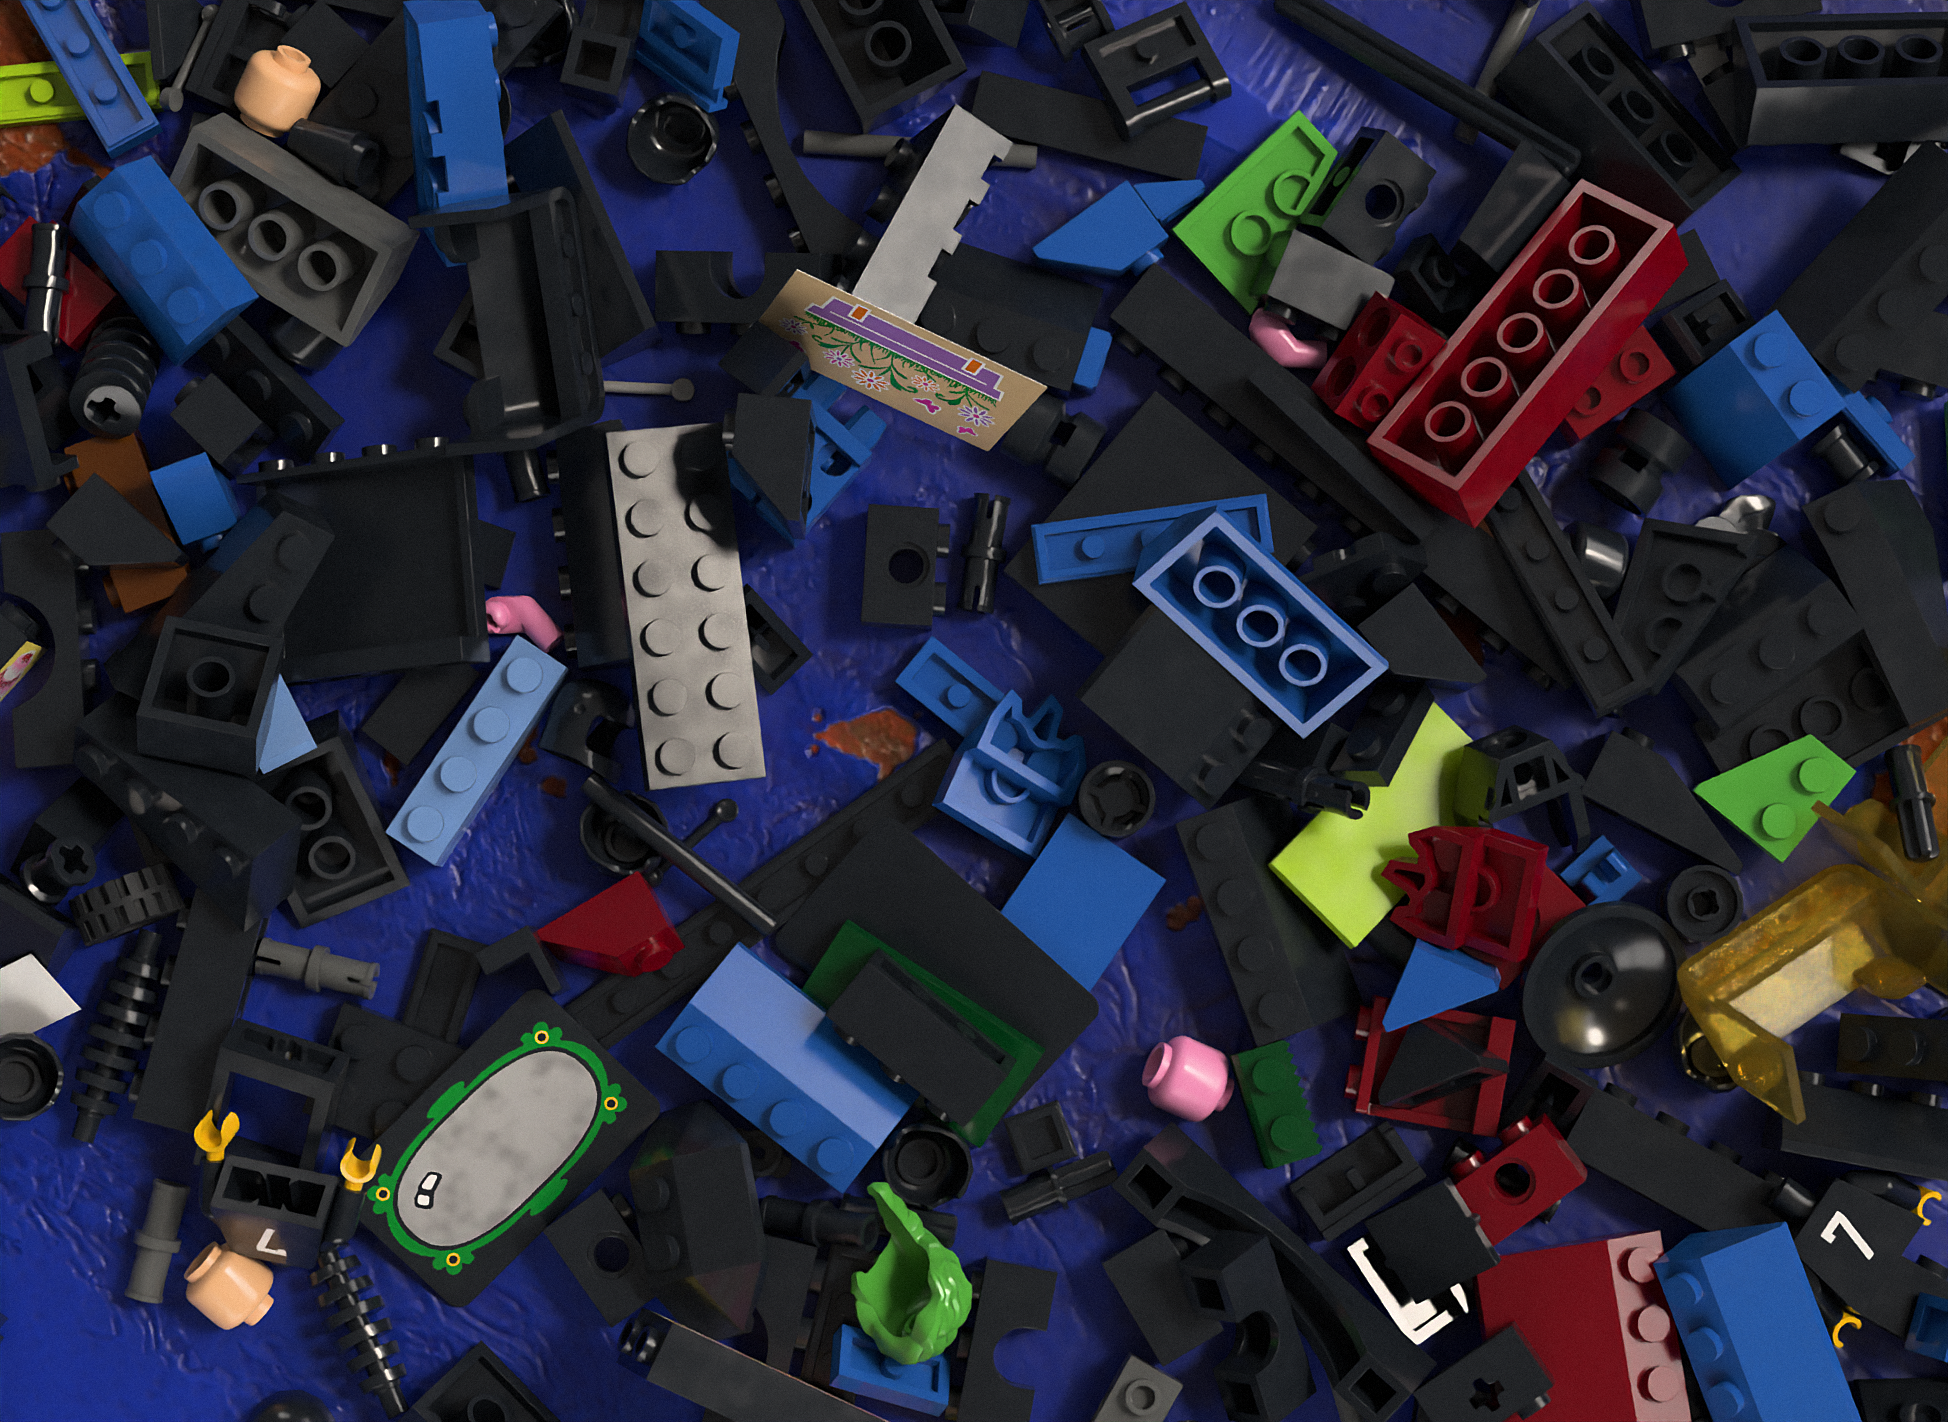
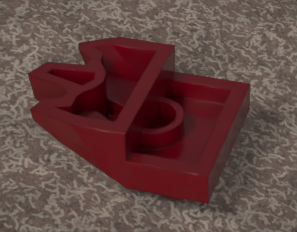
[1380,826,1549,963]

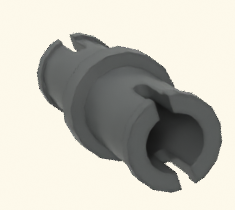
[255,937,380,1000]
[124,1179,191,1304]

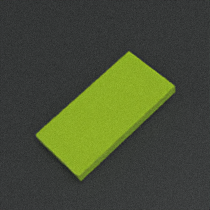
[1267,701,1473,949]

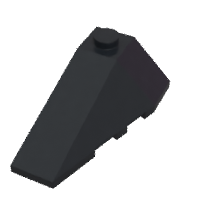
[1799,479,1948,729]

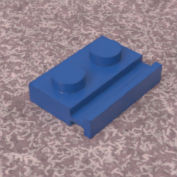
[635,0,740,113]

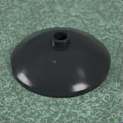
[1519,901,1688,1069]

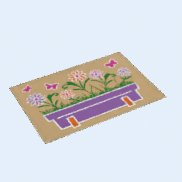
[758,269,1048,452]

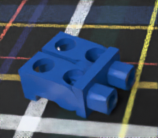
[726,373,887,548]

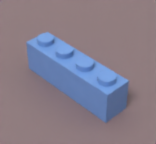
[385,635,572,867]

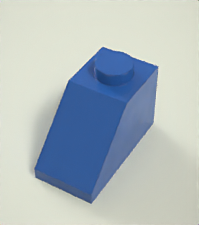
[1031,180,1169,279]
[150,452,243,555]

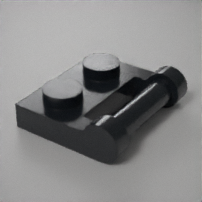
[1080,1,1232,142]

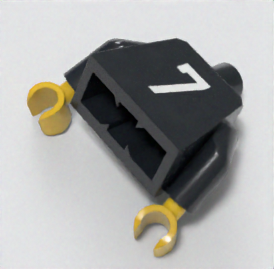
[194,1109,382,1269]
[1768,1170,1942,1348]

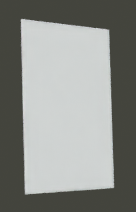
[0,954,81,1036]

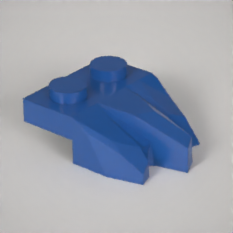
[932,689,1087,862]

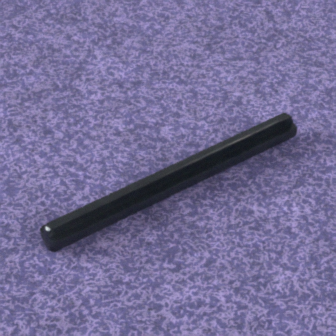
[1273,0,1581,180]

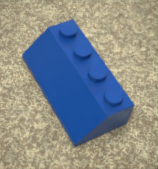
[1132,505,1389,739]
[655,942,921,1194]
[1653,1222,1862,1422]

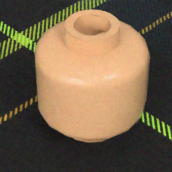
[234,45,321,137]
[184,1241,274,1330]

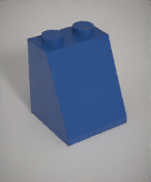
[1660,309,1848,491]

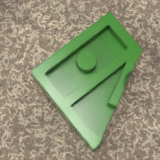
[1690,734,1857,864]

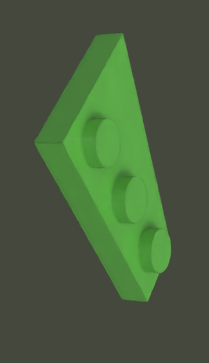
[1169,110,1338,316]

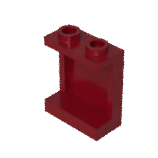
[1343,995,1516,1138]

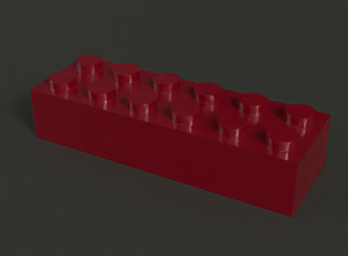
[1366,179,1689,529]

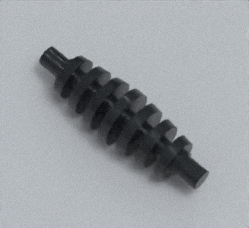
[70,928,163,1144]
[307,1242,410,1420]

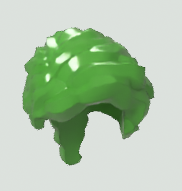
[850,1182,972,1365]

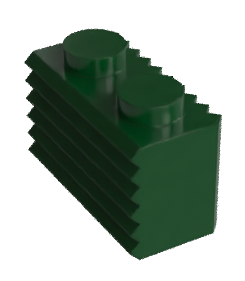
[1228,1040,1323,1170]

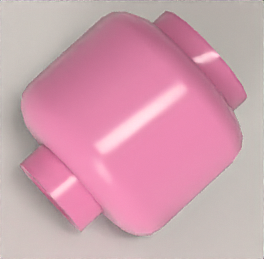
[1142,1036,1234,1122]

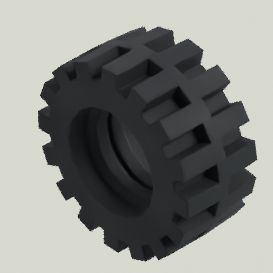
[68,863,185,946]

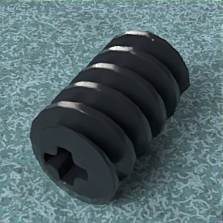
[69,313,164,439]

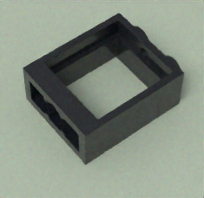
[193,1018,351,1173]

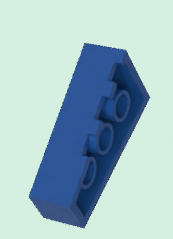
[403,0,508,267]

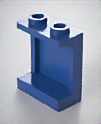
[1001,813,1166,992]

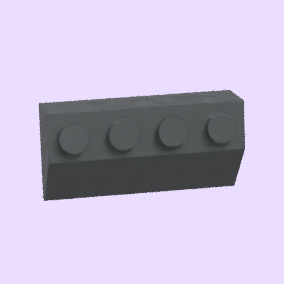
[169,112,421,348]

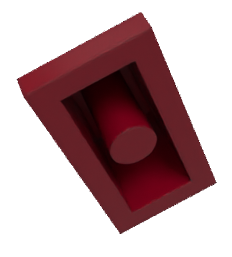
[536,871,685,977]

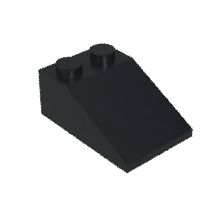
[1074,603,1284,811]
[243,709,410,929]

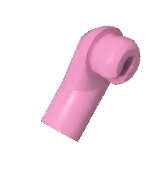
[1248,307,1327,370]
[485,595,564,654]

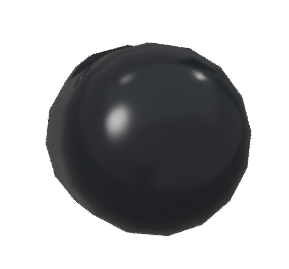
[537,678,636,785]

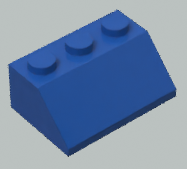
[68,155,259,367]

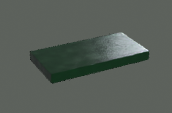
[802,919,1045,1148]

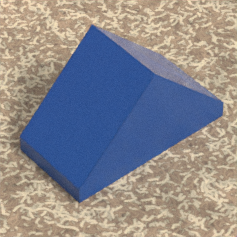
[1382,938,1501,1032]

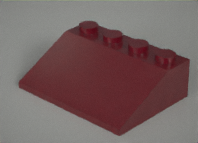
[1472,1230,1692,1422]

